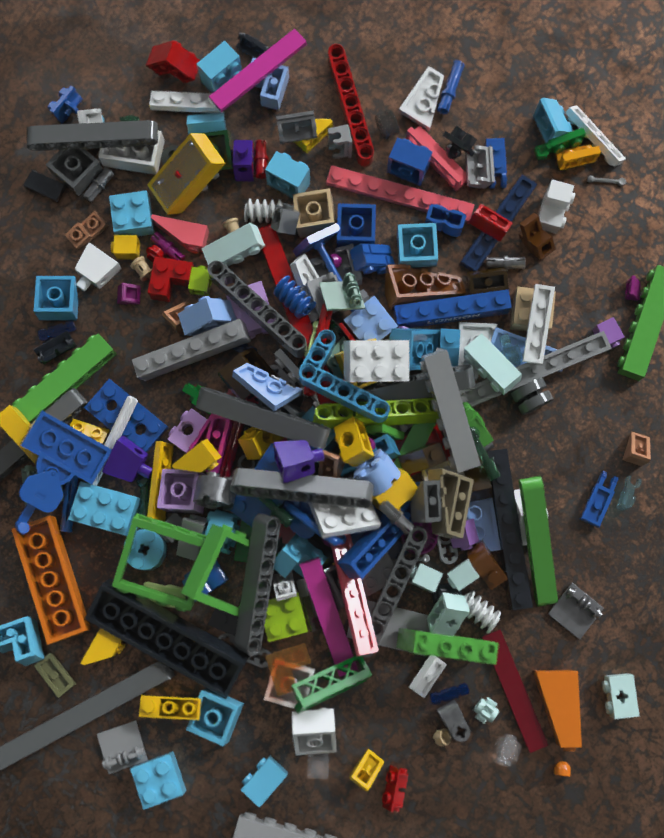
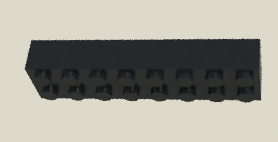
[85,578,250,699]

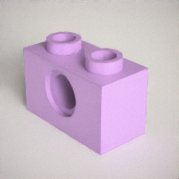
[168,408,207,453]

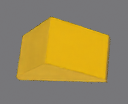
[349,749,385,792]

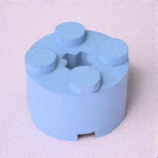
[353,449,401,496]

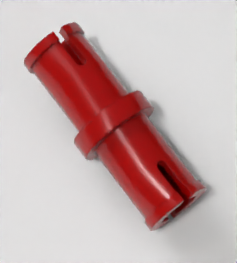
[254,139,269,179]

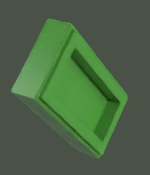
[366,424,404,440]

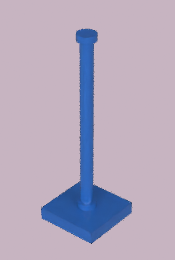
[292,223,355,313]

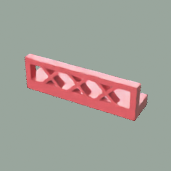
[406,125,467,191]

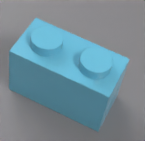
[241,756,288,807]

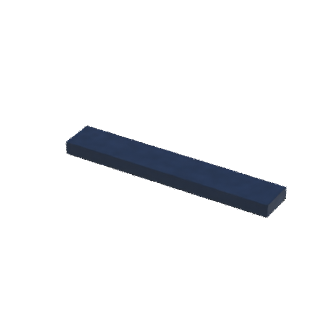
[460,175,537,272]

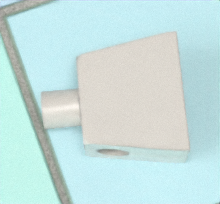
[75,243,122,292]

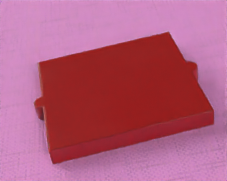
[339,322,358,341]

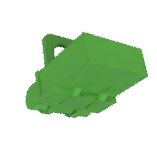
[463,402,494,447]

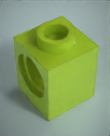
[188,266,212,296]

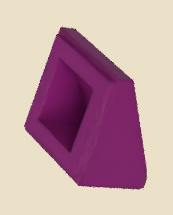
[625,275,641,301]
[117,283,141,304]

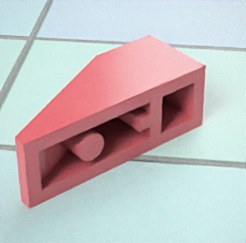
[151,214,209,254]

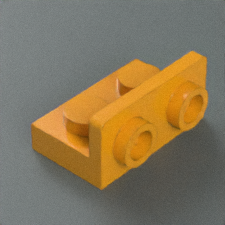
[555,144,601,170]

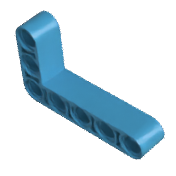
[299,330,390,423]

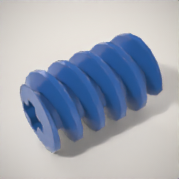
[273,275,316,319]

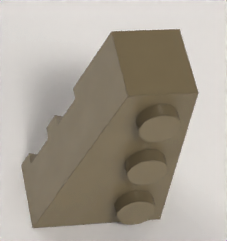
[428,468,474,539]

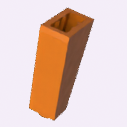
[533,670,582,751]

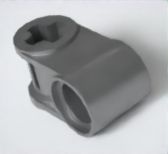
[437,700,470,742]

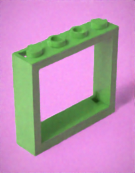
[112,513,207,612]
[181,524,278,616]
[396,628,498,664]

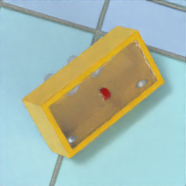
[147,133,226,214]

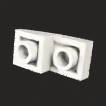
[273,571,297,601]

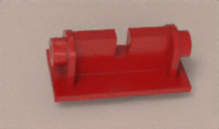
[382,765,409,812]

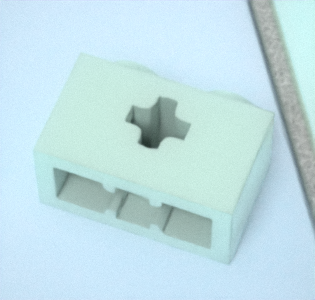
[447,558,480,591]
[408,563,443,593]
[427,593,469,636]
[602,673,639,719]

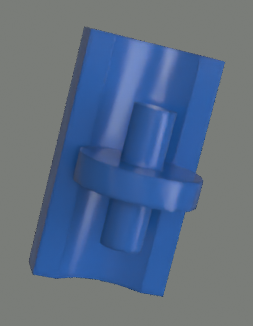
[48,85,83,124]

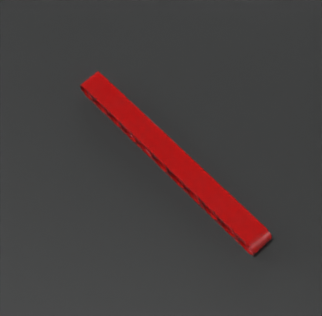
[258,224,337,405]

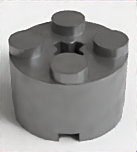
[193,472,236,511]

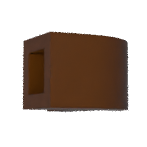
[519,213,556,260]
[466,540,508,590]

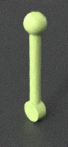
[304,321,319,357]

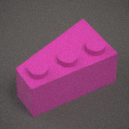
[187,413,233,473]

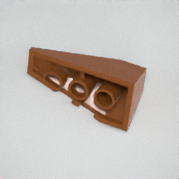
[385,264,466,310]

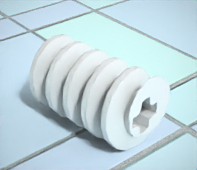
[244,198,283,223]
[465,590,501,634]

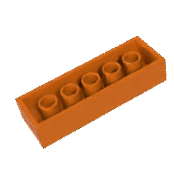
[11,515,92,645]

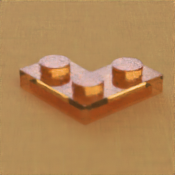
[265,643,311,696]

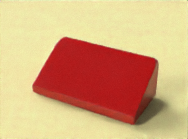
[469,204,513,242]

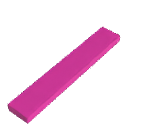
[209,29,307,113]
[300,557,358,677]

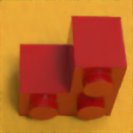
[145,40,200,83]
[147,256,194,302]

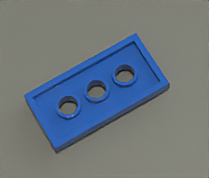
[84,379,169,453]

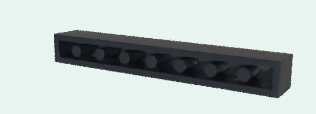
[484,449,533,610]

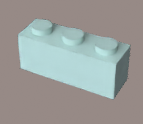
[202,223,265,272]
[464,333,522,395]

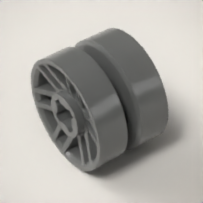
[511,377,554,416]

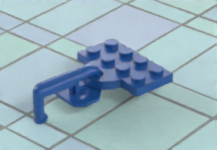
[14,410,112,534]
[230,443,346,546]

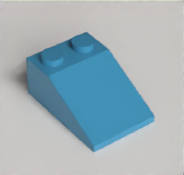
[389,328,440,371]

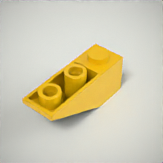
[139,695,201,720]

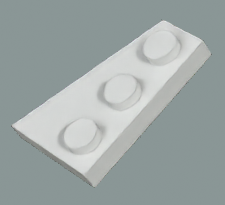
[399,66,444,131]

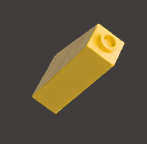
[0,405,56,471]

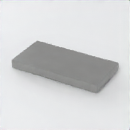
[347,600,430,656]

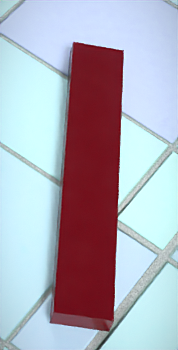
[481,629,549,753]

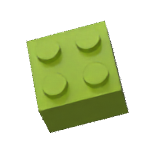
[265,592,309,642]

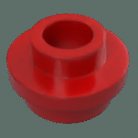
[146,245,164,262]

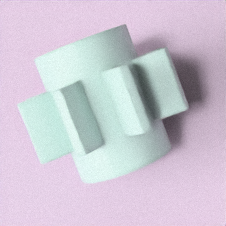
[473,697,499,724]

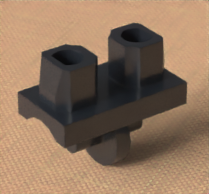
[442,126,477,159]

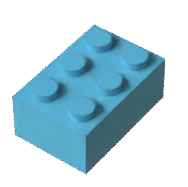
[68,481,141,536]

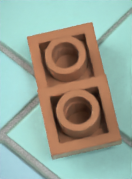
[65,211,109,249]

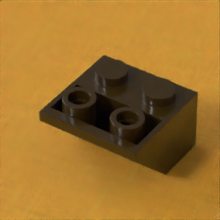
[217,347,277,400]

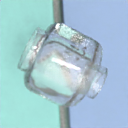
[492,734,522,767]

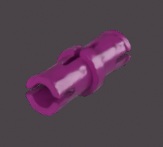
[150,231,186,261]

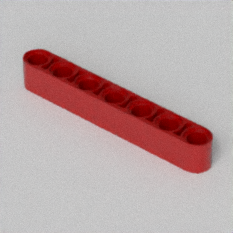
[328,44,374,167]

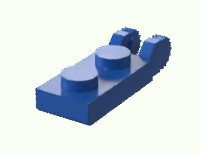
[485,138,507,189]
[580,471,618,528]

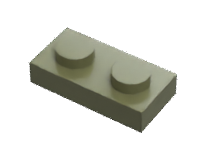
[34,652,76,698]

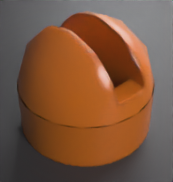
[554,761,571,777]

